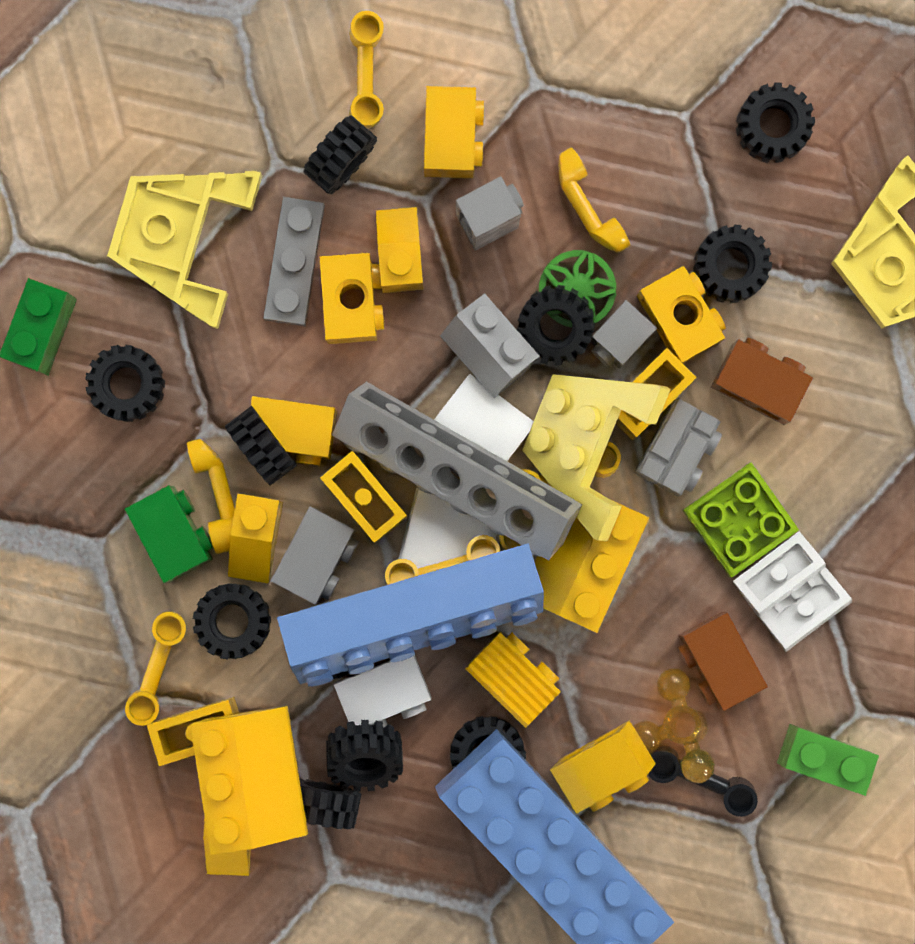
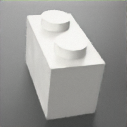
[334,655,432,728]

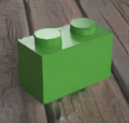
[777,724,879,796]

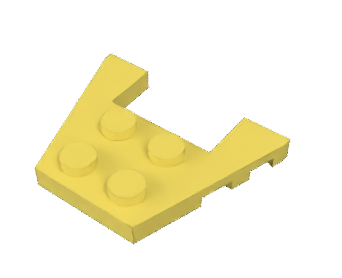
[831,156,915,329]
[107,171,262,329]
[522,374,671,541]

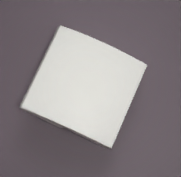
[434,374,534,489]
[398,488,497,568]
[733,531,852,652]

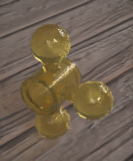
[633,668,715,783]

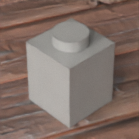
[590,300,657,369]

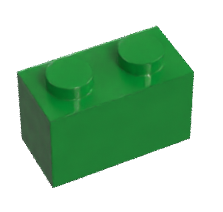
[0,278,77,376]
[125,485,214,583]

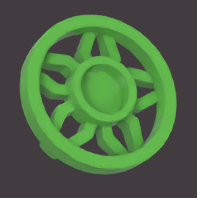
[539,250,616,327]

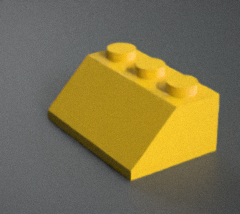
[535,500,650,633]
[190,706,308,855]

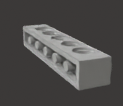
[332,381,583,560]

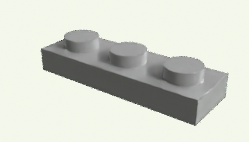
[263,197,325,327]

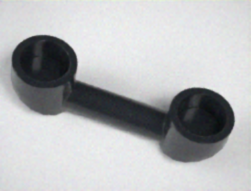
[648,746,758,817]

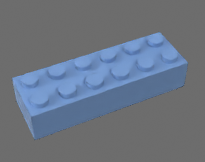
[277,543,544,687]
[435,729,674,944]

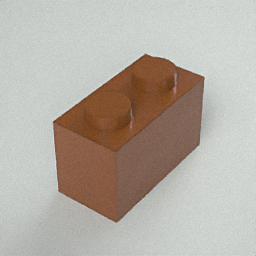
[710,338,813,425]
[677,612,768,711]

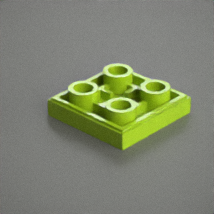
[682,462,799,578]

